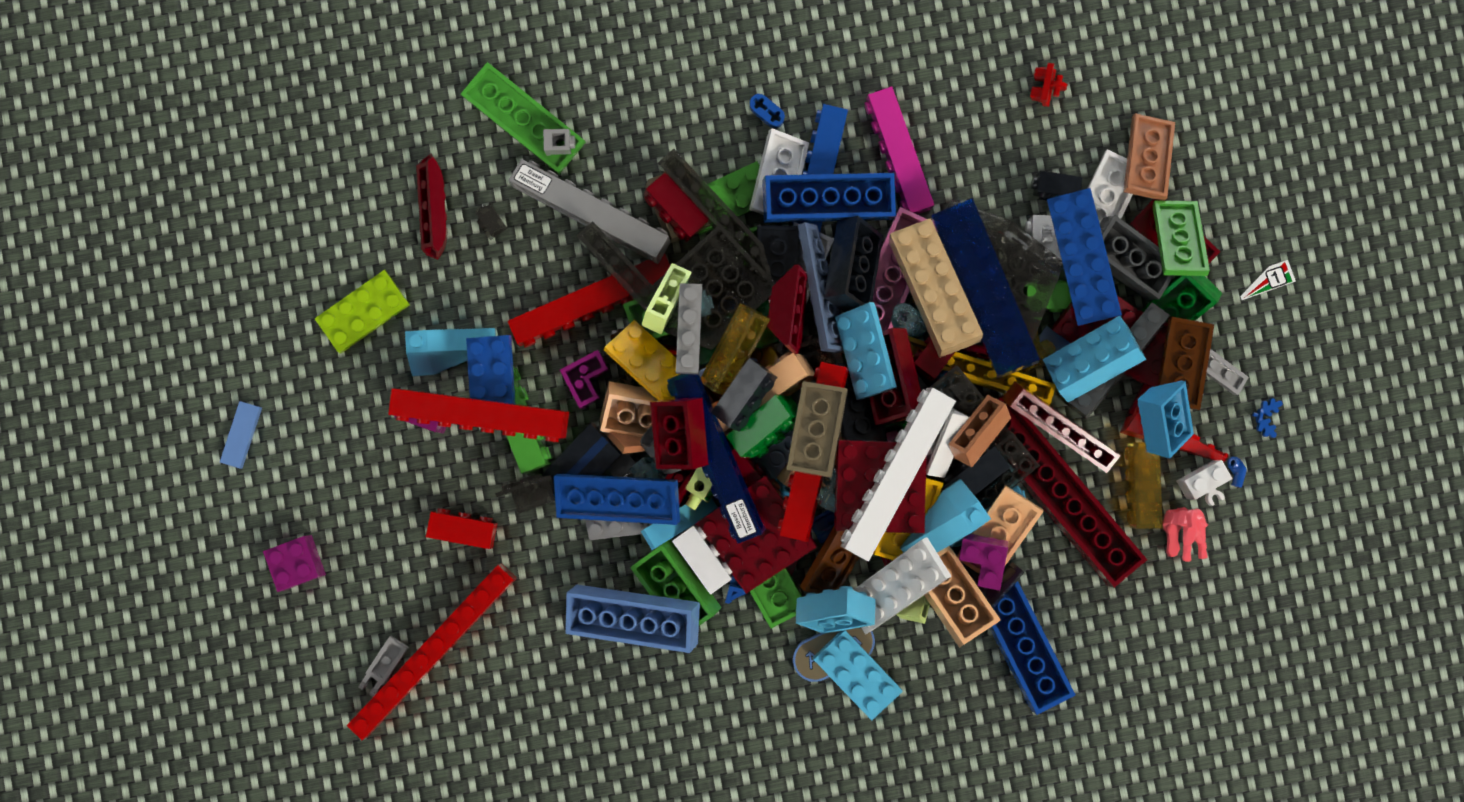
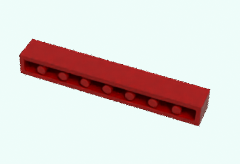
[507,253,670,348]
[778,362,849,542]
[388,388,569,442]

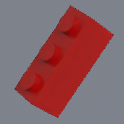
[426,508,498,549]

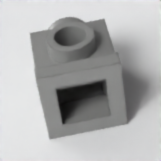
[543,129,576,156]

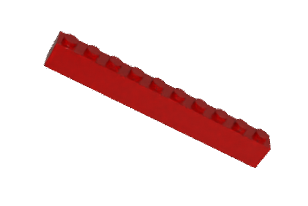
[346,563,517,740]

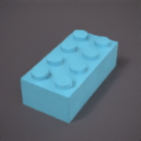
[1043,316,1146,403]

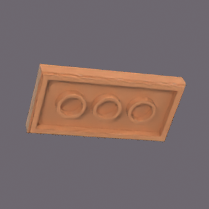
[1123,113,1175,201]

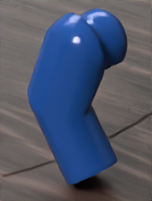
[1227,457,1247,488]

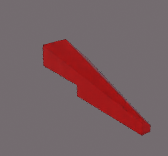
[1120,406,1229,463]

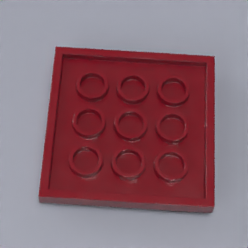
[834,440,927,533]
[696,474,817,594]

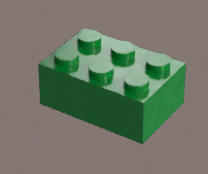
[726,395,798,458]

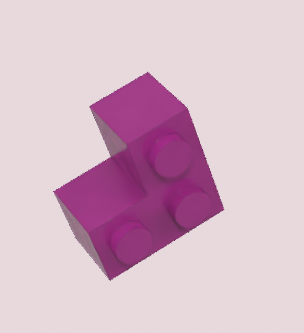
[560,350,610,409]
[959,534,1008,591]

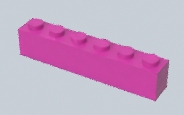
[864,87,934,214]

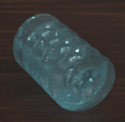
[891,303,927,338]

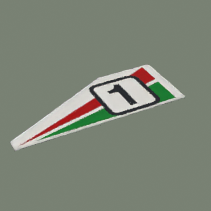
[1240,260,1296,300]

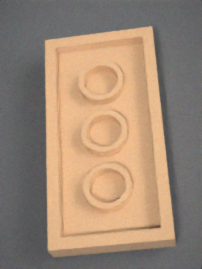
[956,485,1044,573]

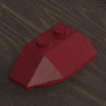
[766,264,808,354]

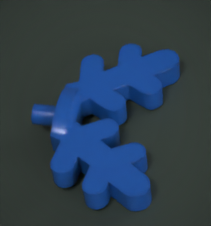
[1252,398,1283,438]

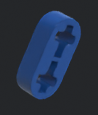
[750,94,785,128]

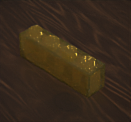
[699,303,770,395]
[1125,442,1163,529]

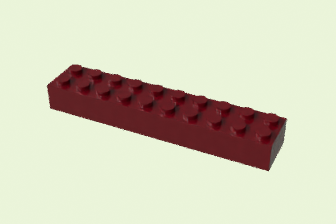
[992,393,1147,588]

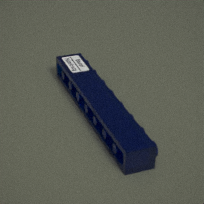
[667,374,766,544]

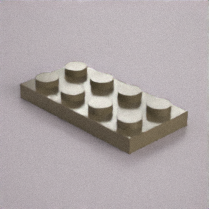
[787,381,848,478]

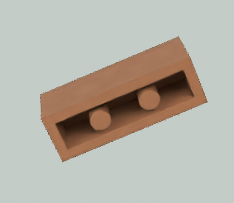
[948,395,1011,468]

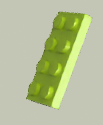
[315,270,410,354]

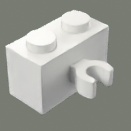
[1024,215,1058,262]
[1176,460,1233,506]

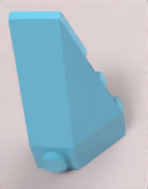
[405,328,496,376]
[900,479,991,553]

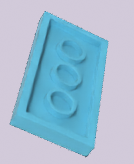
[835,302,897,400]
[812,630,903,720]

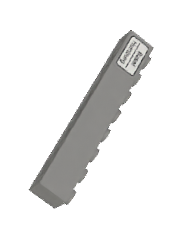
[509,159,671,264]

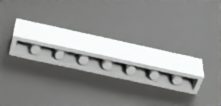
[840,387,956,562]

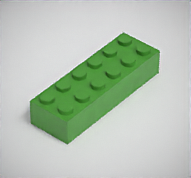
[506,366,552,474]

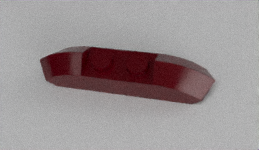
[416,153,448,260]

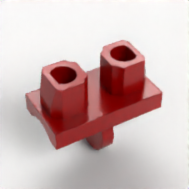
[1030,63,1068,107]

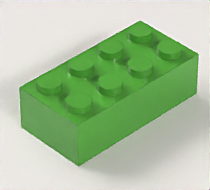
[630,538,722,626]

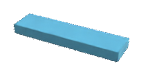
[641,498,718,550]

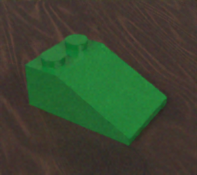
[1141,275,1222,323]

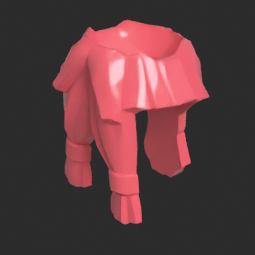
[1162,507,1208,562]

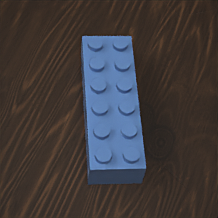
[566,585,700,653]

